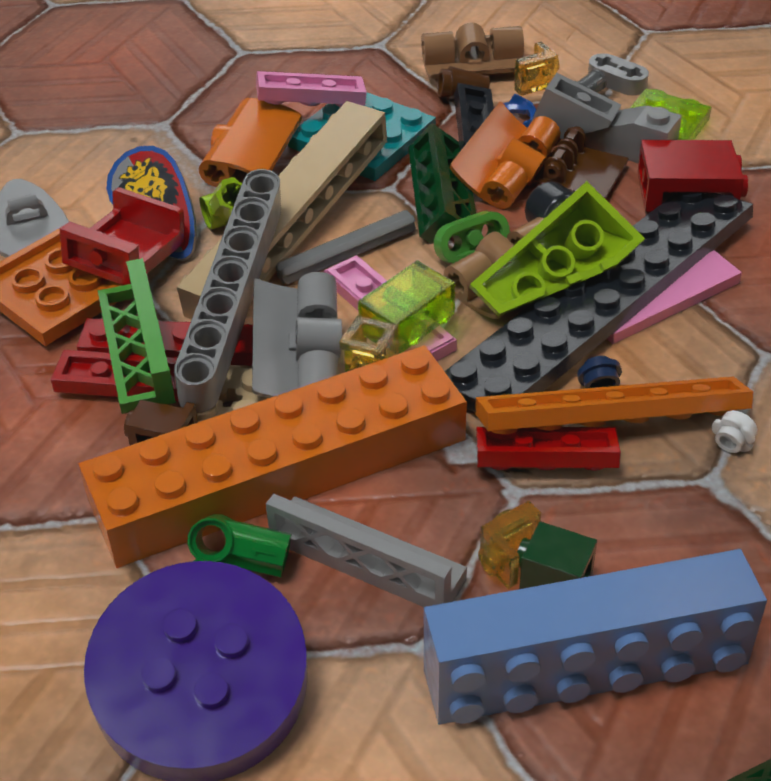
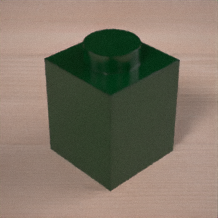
[515,521,597,589]

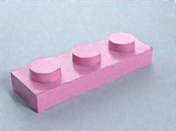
[256,71,366,107]

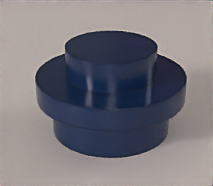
[577,356,622,388]

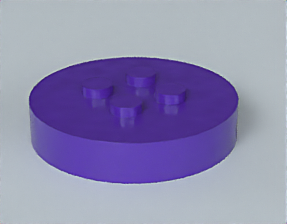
[84,561,308,781]

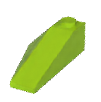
[469,181,645,317]

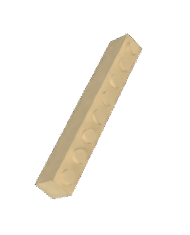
[177,101,387,319]

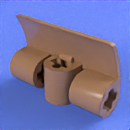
[421,23,530,79]
[444,217,544,319]

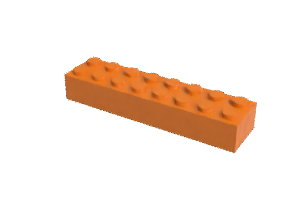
[78,345,467,568]

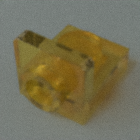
[514,42,560,96]

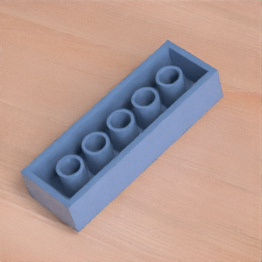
[423,549,767,725]

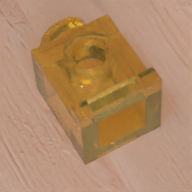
[339,315,399,372]

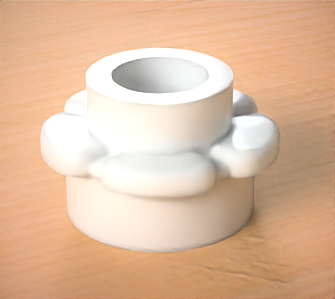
[712,410,758,453]

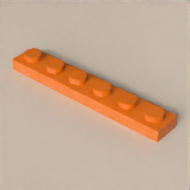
[476,376,754,435]

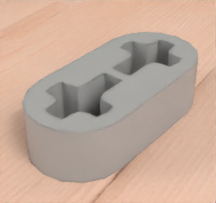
[588,54,649,95]

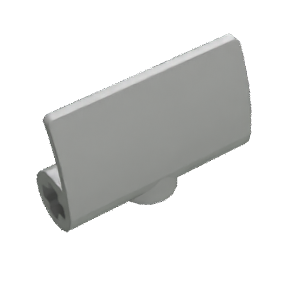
[252,272,342,398]

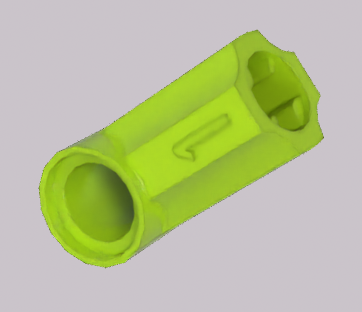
[199,177,242,230]

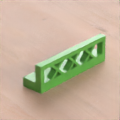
[97,258,176,414]

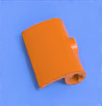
[199,98,302,187]
[450,101,561,209]

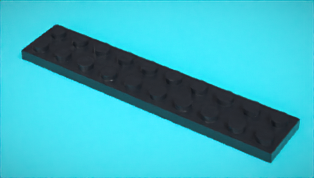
[445,192,753,412]

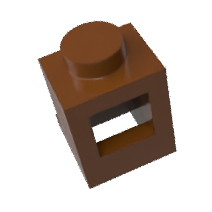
[124,400,198,445]

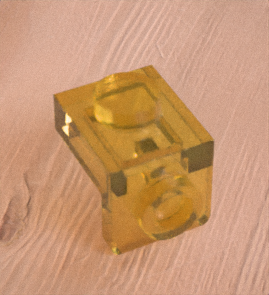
[478,501,541,589]

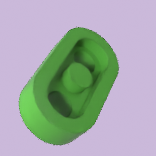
[434,211,510,263]

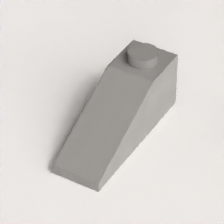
[585,105,682,163]

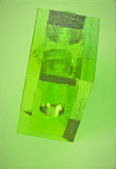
[358,260,455,355]

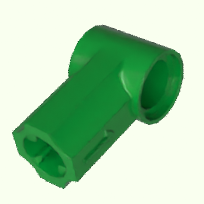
[187,514,292,577]

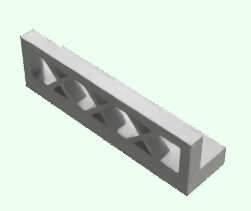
[266,493,467,607]

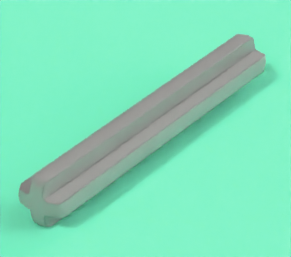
[276,210,416,285]

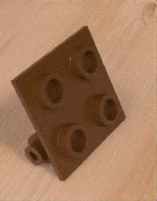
[533,126,629,199]

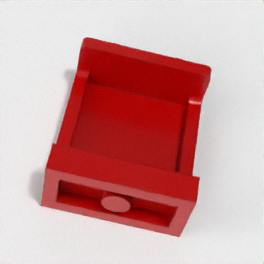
[637,140,748,212]
[59,187,184,285]

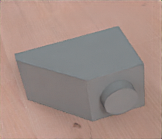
[531,73,621,139]

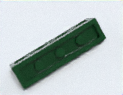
[408,123,476,244]

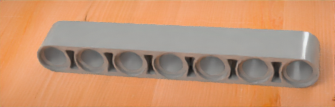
[174,169,281,413]

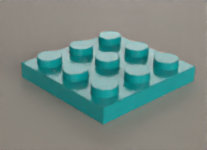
[288,92,436,181]

